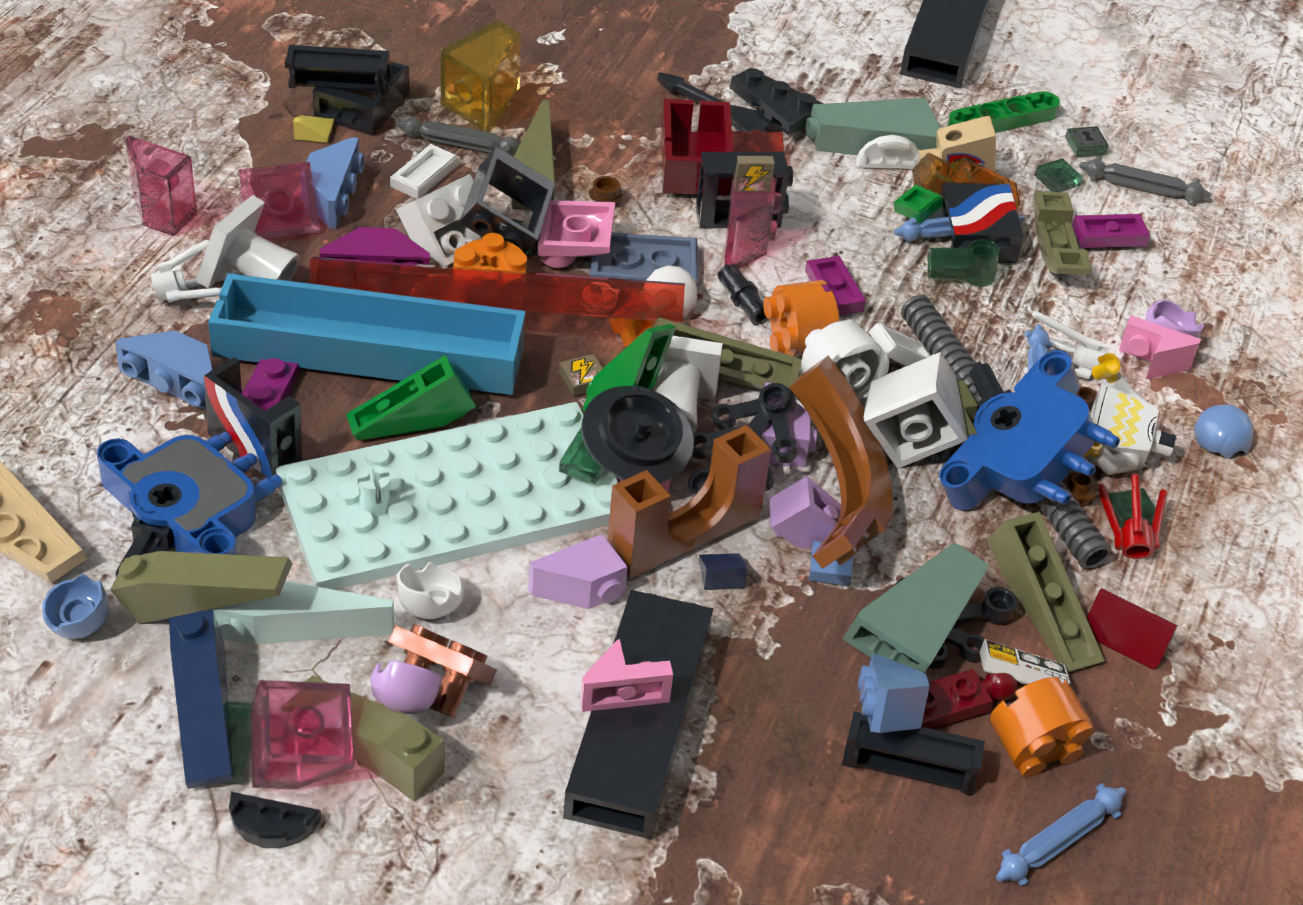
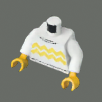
[1083,353,1176,475]

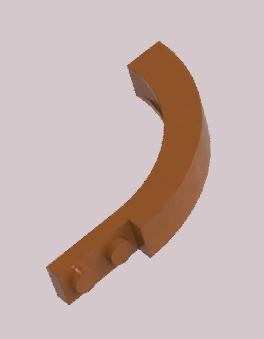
[789,355,893,569]

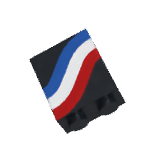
[940,183,1024,263]
[204,357,302,478]

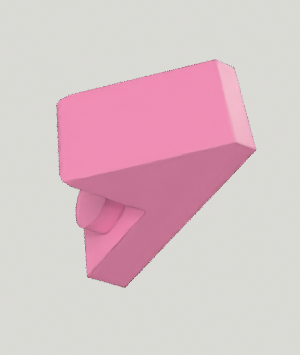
[1119,315,1201,379]
[581,639,673,712]

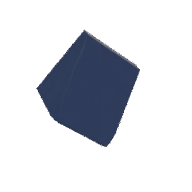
[699,553,747,589]

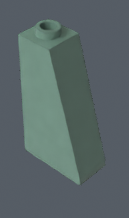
[806,98,940,155]
[842,542,989,673]

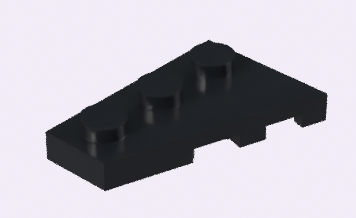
[730,68,824,135]

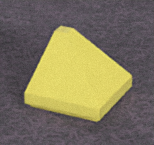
[293,115,334,143]

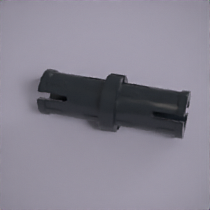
[718,263,768,326]

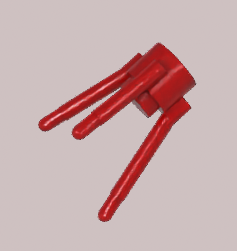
[1098,473,1167,559]

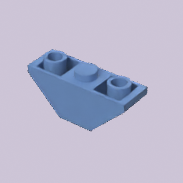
[302,137,365,229]
[115,331,212,410]
[858,653,929,733]

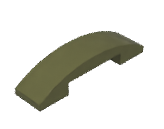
[1034,191,1092,275]

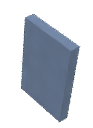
[590,233,698,290]

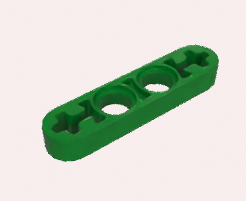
[947,91,1060,133]

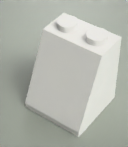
[864,352,968,468]

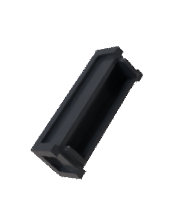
[284,45,392,94]
[842,711,985,796]

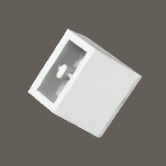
[396,174,484,267]

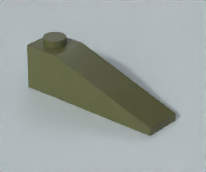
[505,100,554,210]
[651,317,802,390]
[988,512,1105,674]
[110,551,293,624]
[281,676,445,801]

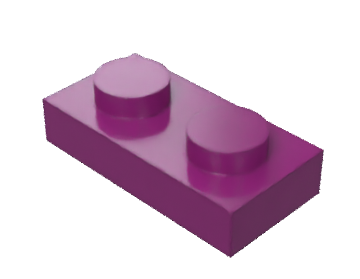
[1072,214,1150,248]
[805,255,866,316]
[242,358,299,411]

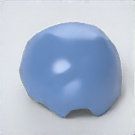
[1194,404,1254,459]
[42,574,109,639]

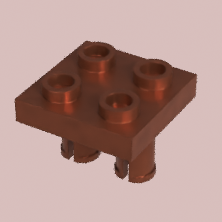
[388,624,497,719]

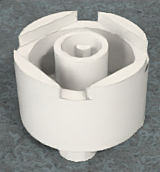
[801,319,889,404]

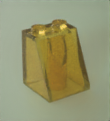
[441,20,521,132]

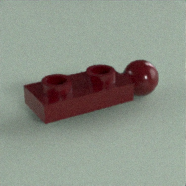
[921,669,1019,729]

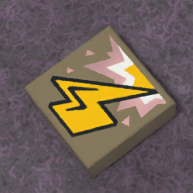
[734,156,774,192]
[559,354,603,396]

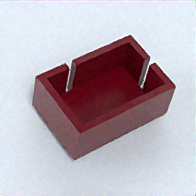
[661,99,734,196]

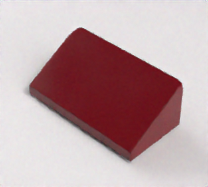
[1086,588,1178,670]

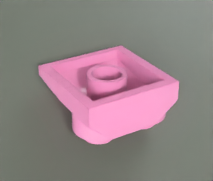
[538,200,615,268]

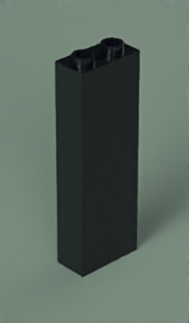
[900,0,990,89]
[563,590,714,840]

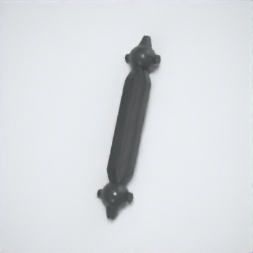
[396,117,520,157]
[1079,155,1211,205]

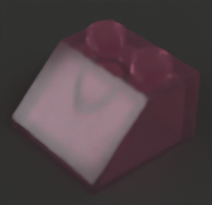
[125,136,197,236]
[724,173,781,272]
[250,680,355,789]

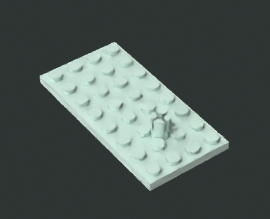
[275,402,618,590]

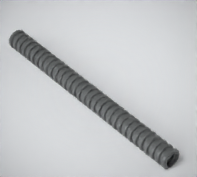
[901,295,1112,569]

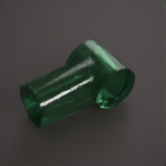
[927,239,1000,287]

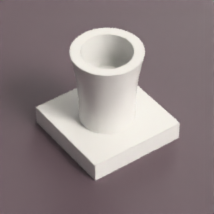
[196,195,301,289]
[653,336,723,433]

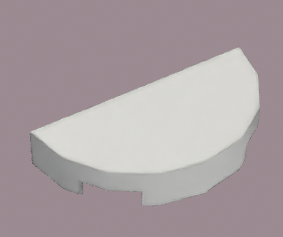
[856,135,919,169]

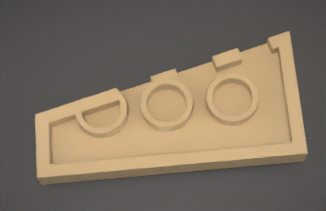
[0,461,87,583]

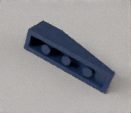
[169,609,233,789]

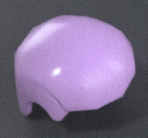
[1145,300,1204,337]
[370,660,443,715]

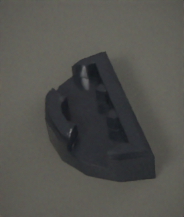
[229,791,321,849]

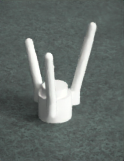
[151,240,240,303]
[1024,311,1108,380]

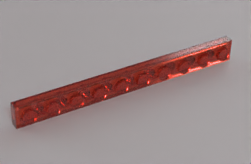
[309,257,685,323]

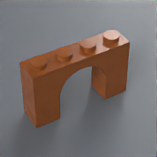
[607,425,771,580]

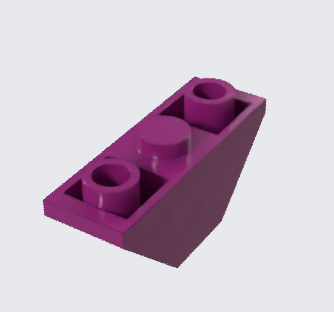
[319,227,430,285]

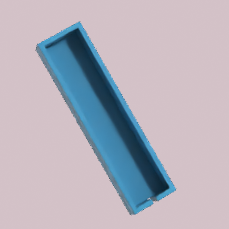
[208,273,526,395]

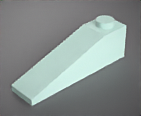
[213,581,395,644]

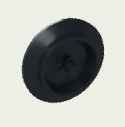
[581,385,694,483]

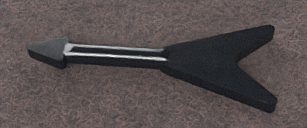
[657,72,800,152]

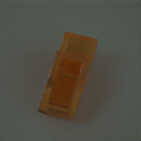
[912,152,1021,209]

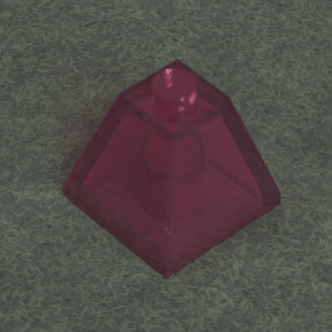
[237,162,320,239]

